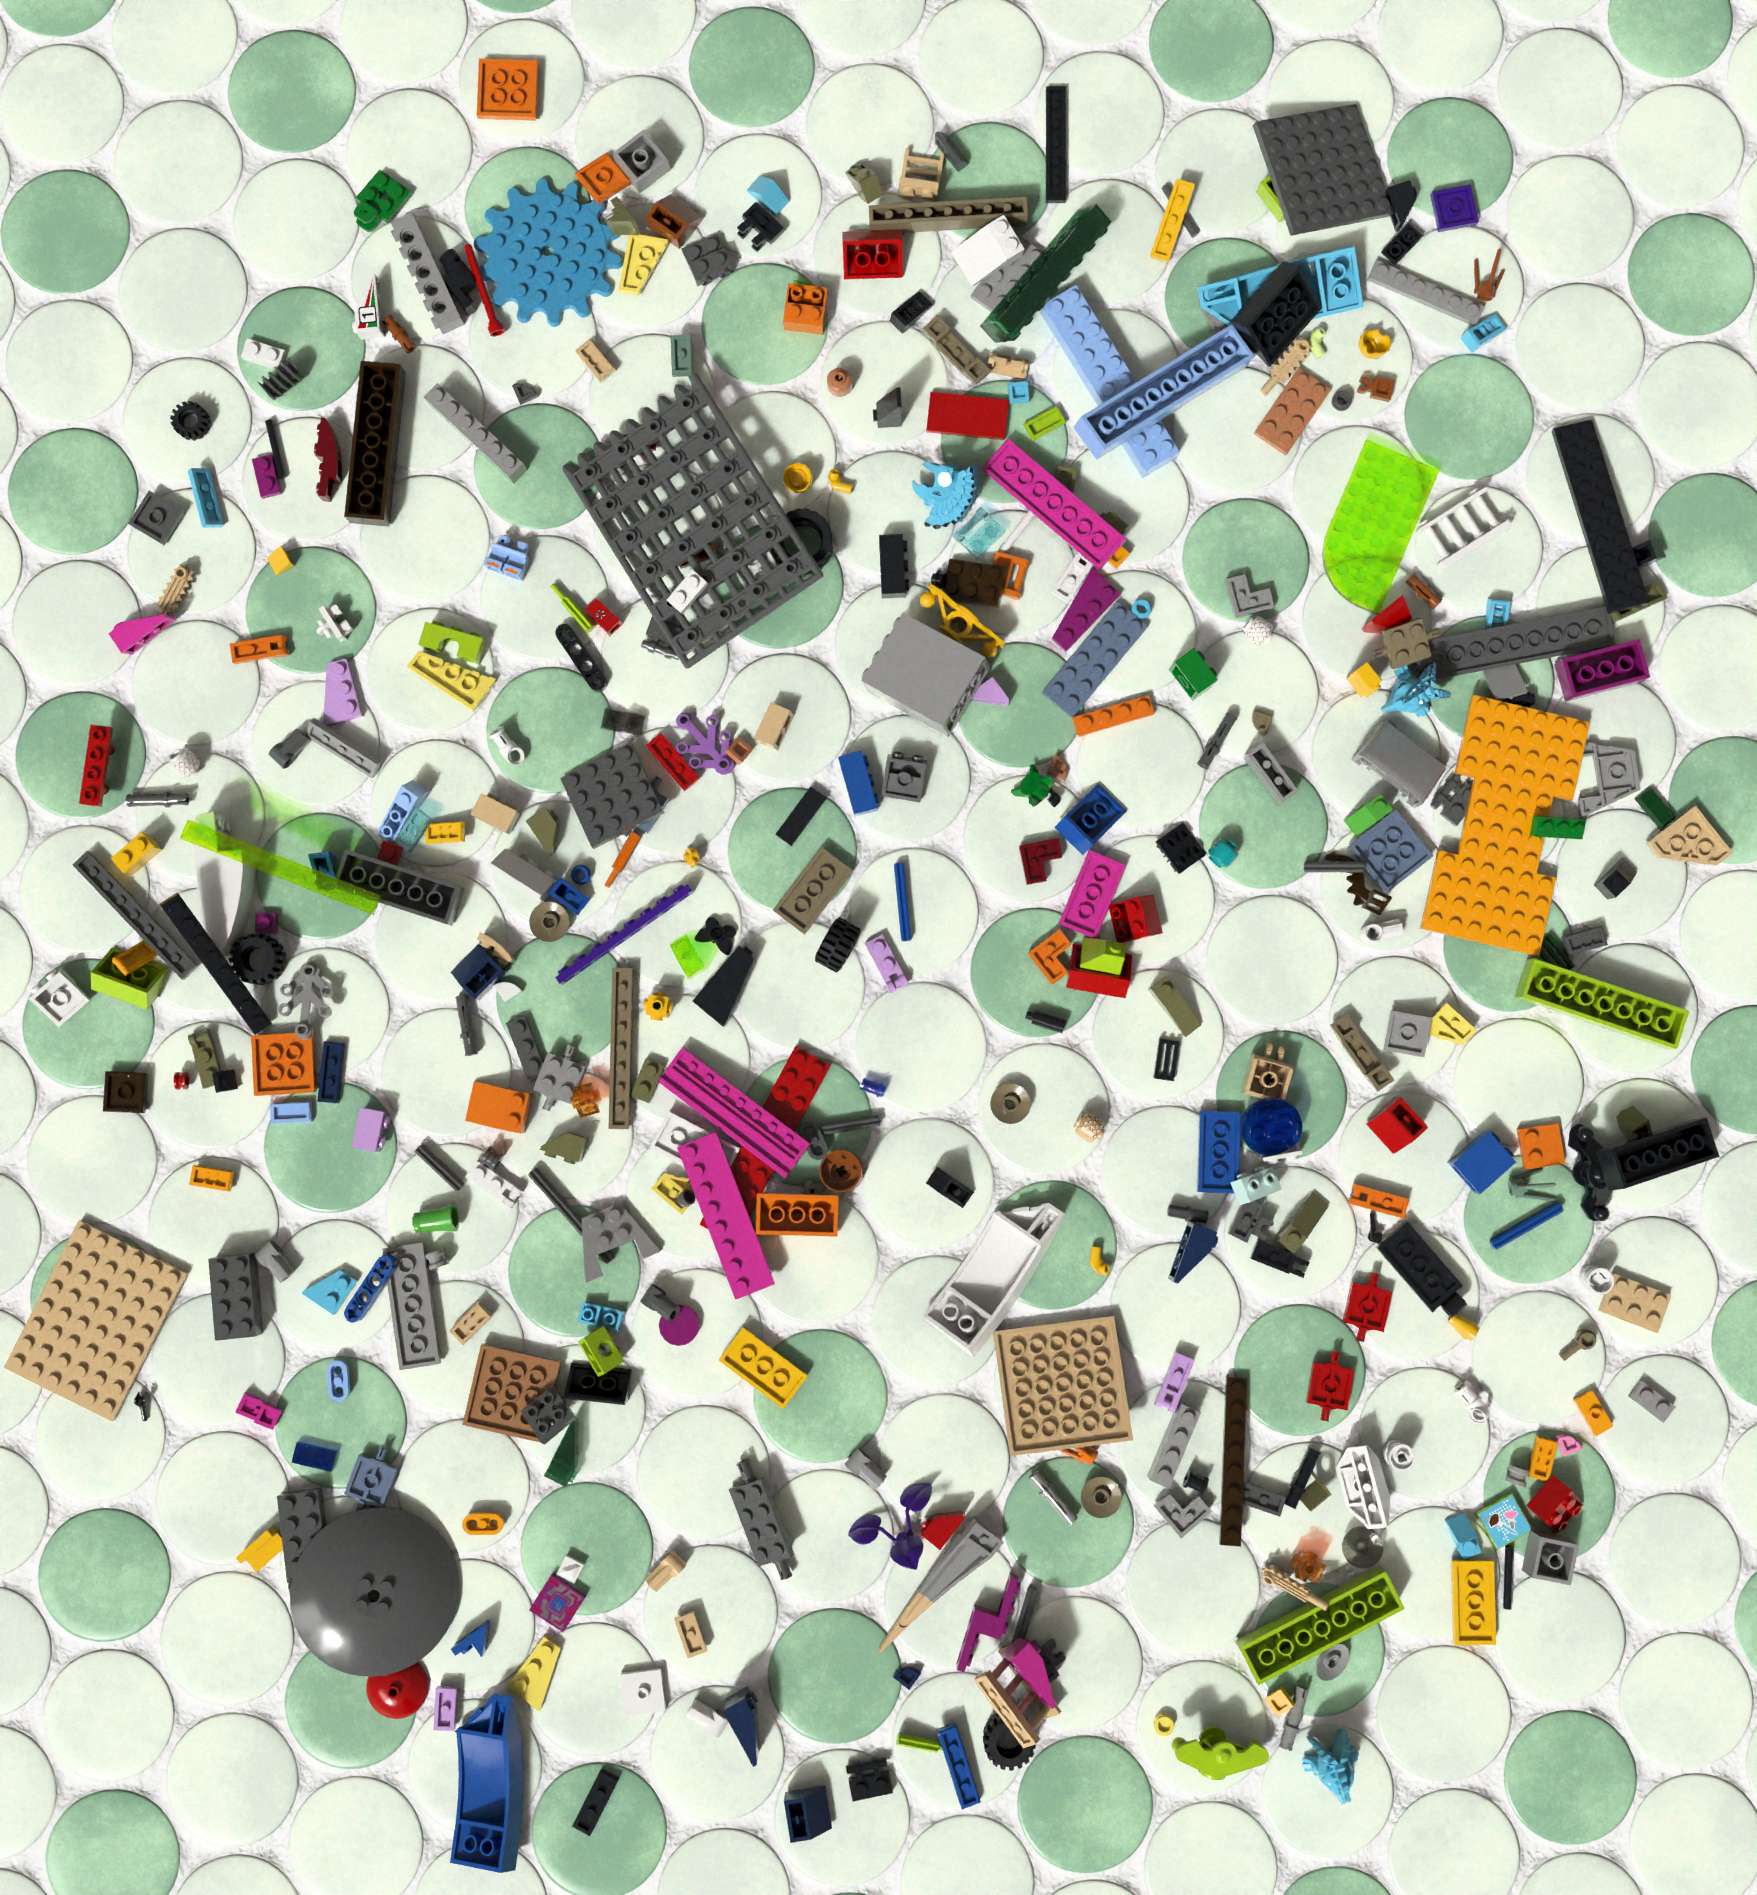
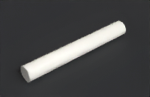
[999,511,1035,554]

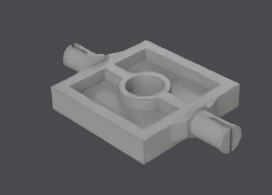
[532,1045,586,1111]

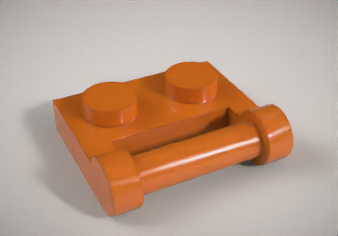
[993,551,1030,600]

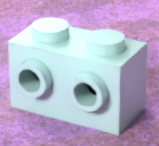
[1231,1165,1282,1206]

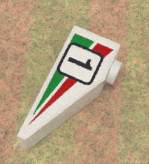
[352,273,385,340]

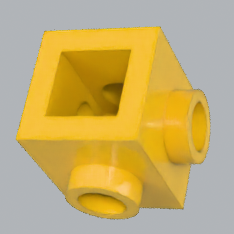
[643,991,673,1021]

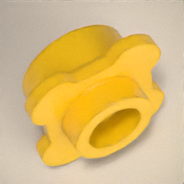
[683,847,700,868]

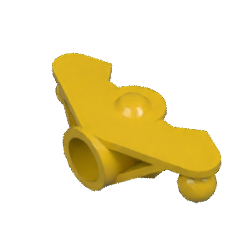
[920,584,1005,658]

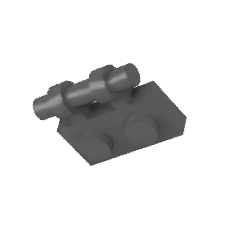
[641,616,684,660]
[1430,774,1471,827]

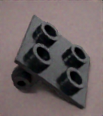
[1155,823,1207,874]

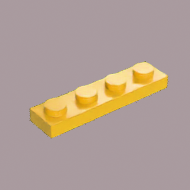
[1150,179,1195,263]

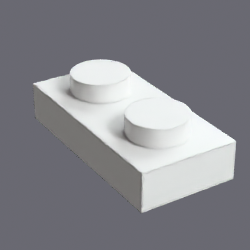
[241,338,286,369]
[667,569,709,614]

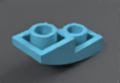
[578,1302,625,1332]

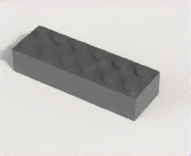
[332,849,465,926]

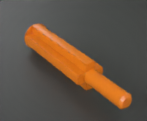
[605,831,641,888]

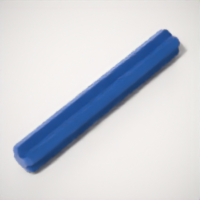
[894,862,912,942]
[1490,1202,1564,1250]

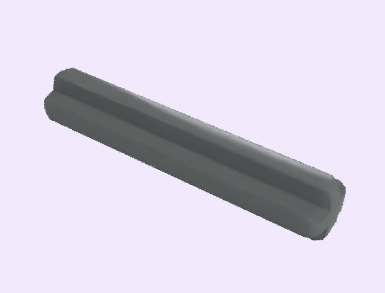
[1304,861,1365,872]
[821,1115,881,1135]
[415,1144,464,1191]
[1012,1587,1039,1643]

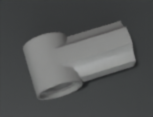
[254,1240,295,1283]
[845,1448,887,1490]

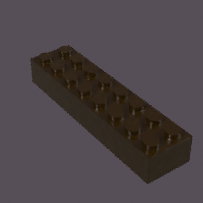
[344,361,406,527]

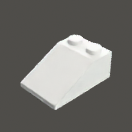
[951,215,1024,287]

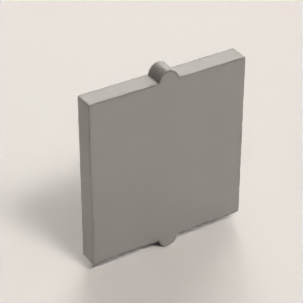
[1483,664,1528,701]

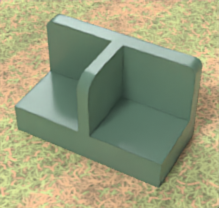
[670,335,694,380]

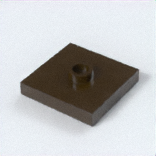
[103,1071,148,1113]

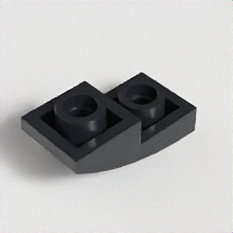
[1381,223,1423,265]

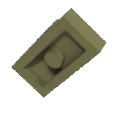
[606,196,641,235]

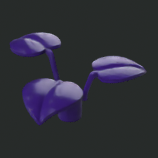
[848,1483,932,1570]

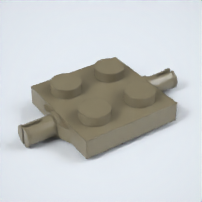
[1372,617,1440,669]

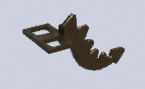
[1325,851,1392,915]

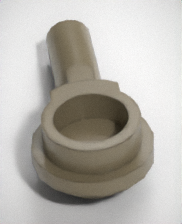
[1559,1329,1596,1361]

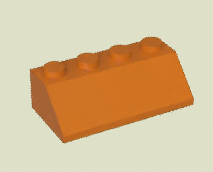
[756,1193,839,1237]

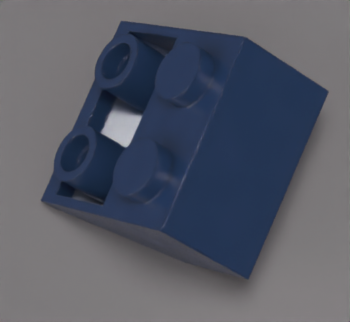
[450,944,508,1000]
[784,1785,832,1843]

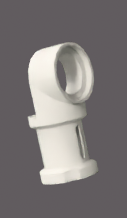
[489,726,525,765]
[1454,1381,1490,1424]

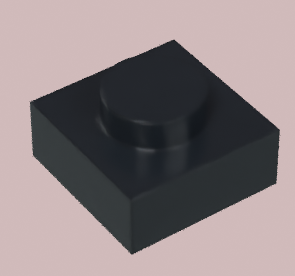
[212,1069,238,1093]

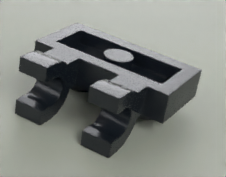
[737,202,784,252]

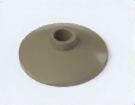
[529,902,570,942]
[990,1083,1031,1124]
[1081,1476,1122,1518]

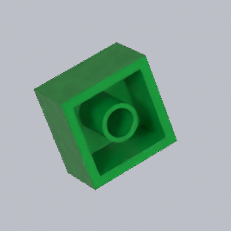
[1169,648,1218,701]

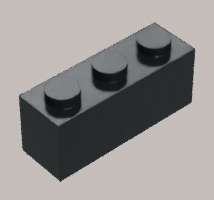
[879,534,909,599]

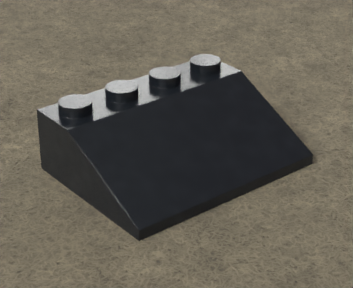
[1231,261,1322,367]

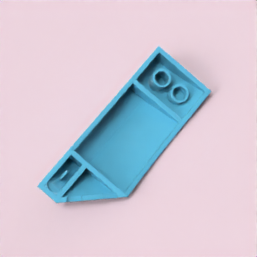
[1197,244,1363,328]

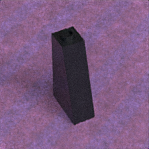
[693,946,756,1028]

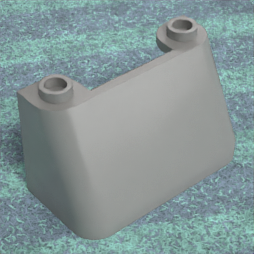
[1351,720,1446,809]

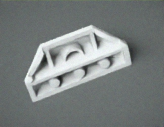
[1336,1445,1390,1529]

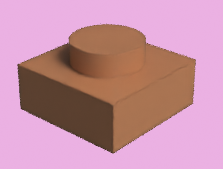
[725,736,753,765]

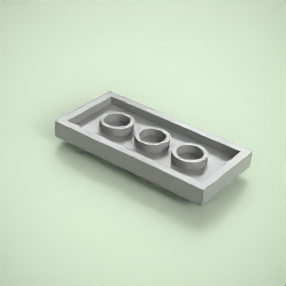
[970,234,1049,320]

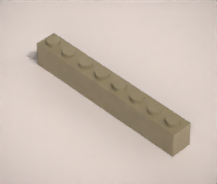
[869,197,1028,233]

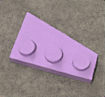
[323,659,363,726]

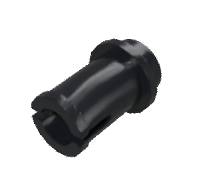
[1508,691,1535,707]

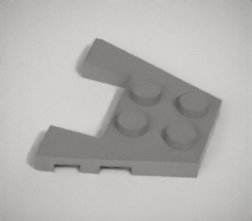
[1578,742,1641,817]
[581,1203,660,1283]

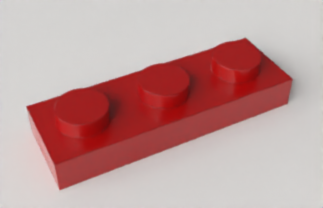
[646,733,700,792]

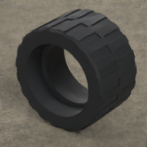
[774,508,833,575]

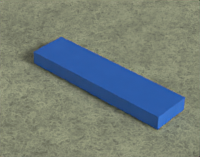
[936,1722,981,1809]

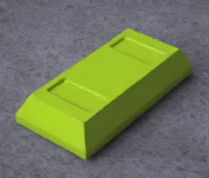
[1023,406,1067,441]

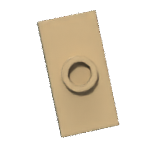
[575,339,616,383]
[449,1301,493,1345]

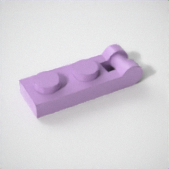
[865,934,909,993]
[1154,1352,1195,1413]

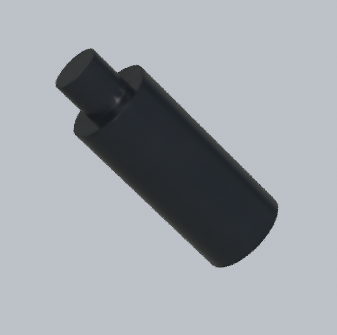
[1025,1010,1066,1034]

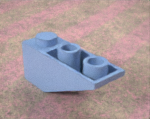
[377,780,429,844]

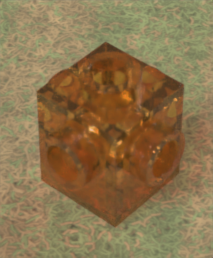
[570,1082,601,1118]
[1291,1550,1326,1584]

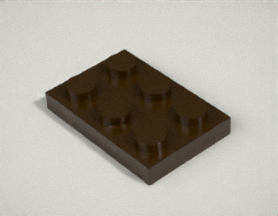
[942,559,1008,608]

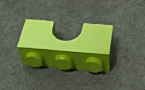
[418,621,486,665]

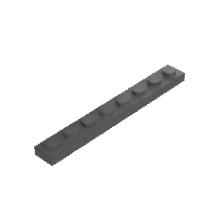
[72,851,199,980]

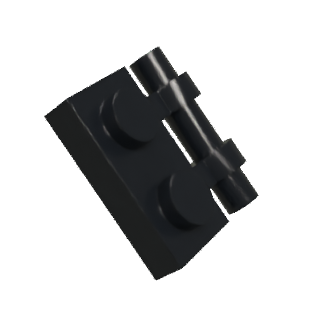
[846,1757,893,1802]

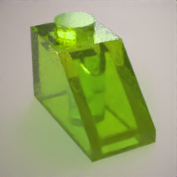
[670,935,707,979]

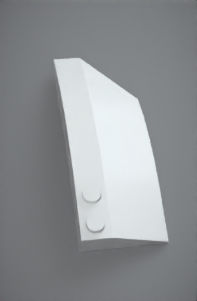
[922,1203,1065,1358]

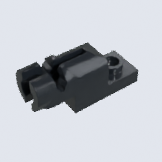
[439,248,476,316]

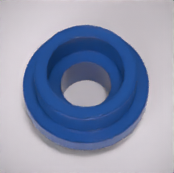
[571,865,591,885]

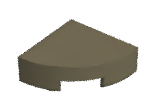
[1252,710,1273,736]

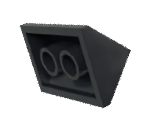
[564,1363,632,1405]

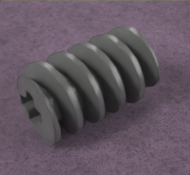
[257,357,302,401]

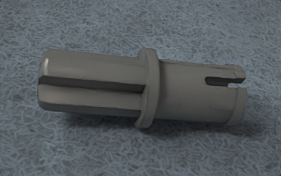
[1167,1205,1209,1224]

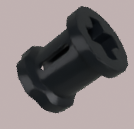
[1182,1469,1209,1495]

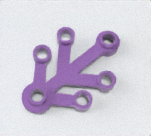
[676,713,734,775]

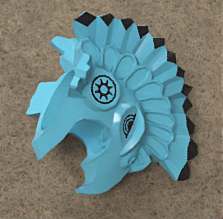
[912,461,980,530]
[1381,661,1451,717]
[1302,1728,1359,1805]

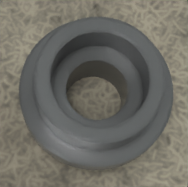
[1331,391,1352,411]

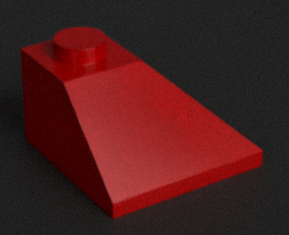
[1362,596,1412,634]

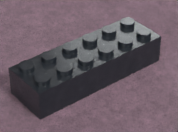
[1596,1117,1720,1191]

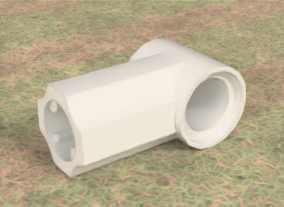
[1359,919,1403,943]
[685,1699,728,1738]

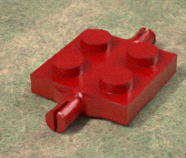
[1342,1272,1393,1342]
[1306,1351,1354,1422]

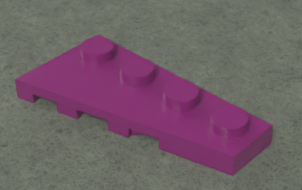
[1052,568,1121,652]

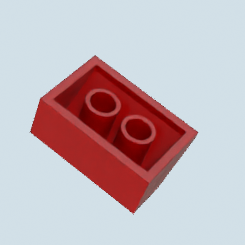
[842,230,903,280]
[1066,944,1132,998]

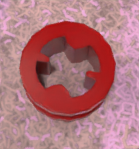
[173,1072,190,1090]

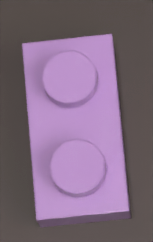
[433,1686,458,1731]

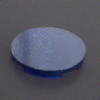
[1240,1097,1303,1156]

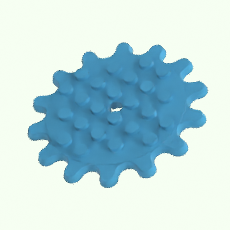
[473,179,624,327]

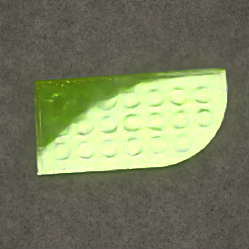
[1322,439,1439,615]

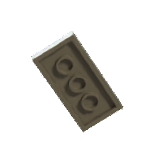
[773,847,853,935]

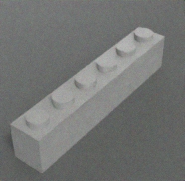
[424,383,527,484]

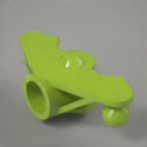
[1171,1726,1269,1780]

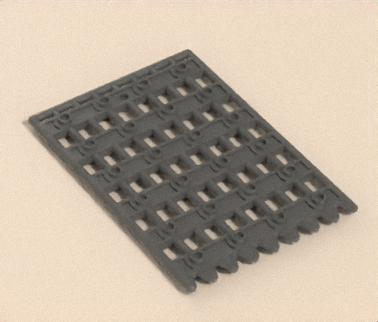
[562,373,823,669]

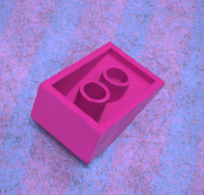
[1001,1637,1055,1709]

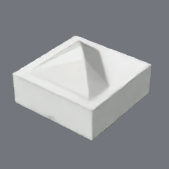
[557,1554,585,1583]

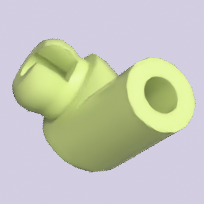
[1309,327,1326,359]

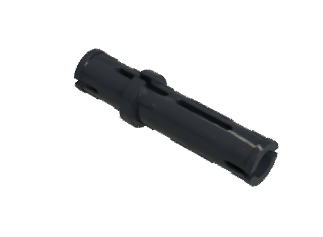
[1285,1447,1321,1509]

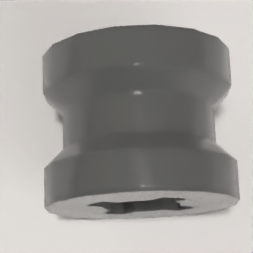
[479,1146,504,1171]

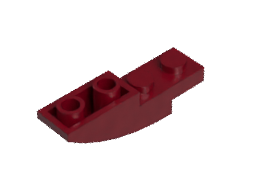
[314,417,342,502]

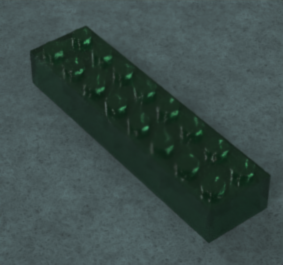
[980,204,1111,343]

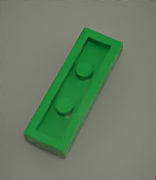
[1530,815,1586,839]

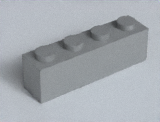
[1147,1401,1201,1489]

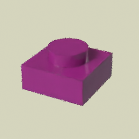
[255,913,278,934]

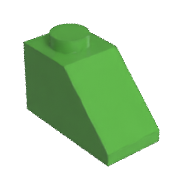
[1344,794,1393,836]

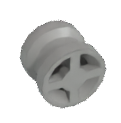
[425,1248,449,1270]
[1505,1464,1530,1487]

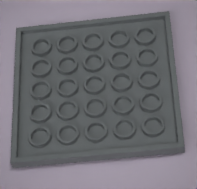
[1253,104,1392,236]

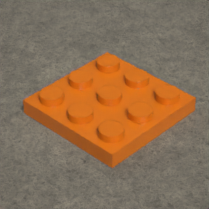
[476,58,539,121]
[251,1032,317,1096]

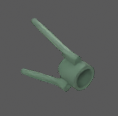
[1508,1168,1556,1201]

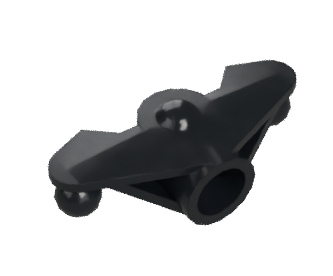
[1568,1124,1613,1221]

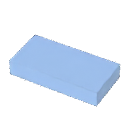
[270,1101,313,1124]

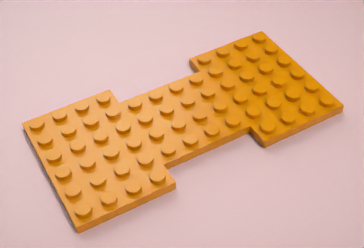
[1420,695,1590,956]

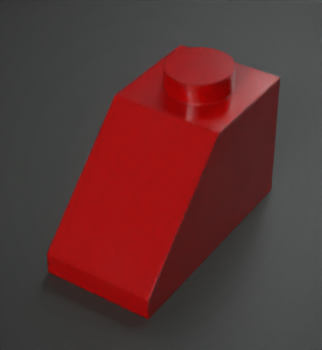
[920,1511,966,1550]

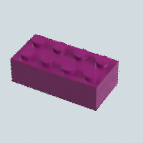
[1554,639,1650,702]

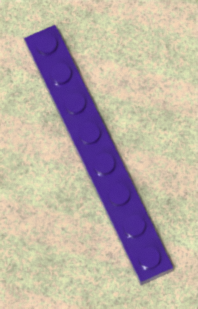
[555,884,694,985]

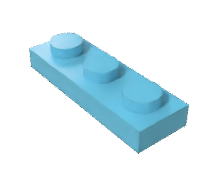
[188,468,224,528]

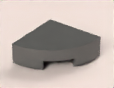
[512,383,538,405]

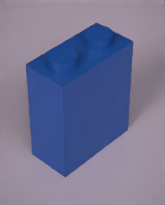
[1447,1131,1516,1194]

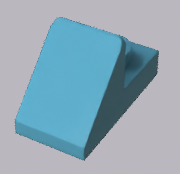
[1445,1512,1482,1560]

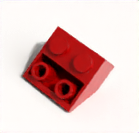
[1109,894,1163,943]
[1366,1097,1429,1154]
[1526,1475,1584,1535]

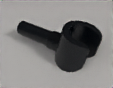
[1047,787,1061,807]
[1368,1214,1382,1243]
[134,1391,150,1421]

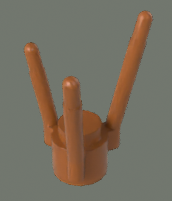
[1473,248,1505,301]

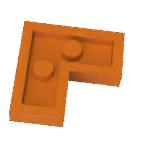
[1027,929,1072,985]

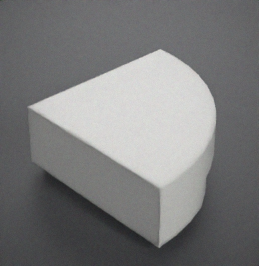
[494,982,523,1002]

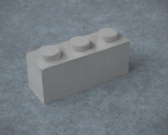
[1243,742,1298,806]

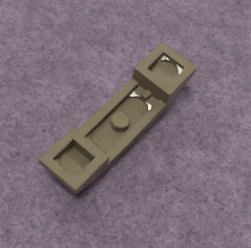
[923,315,991,385]
[1330,1014,1394,1092]

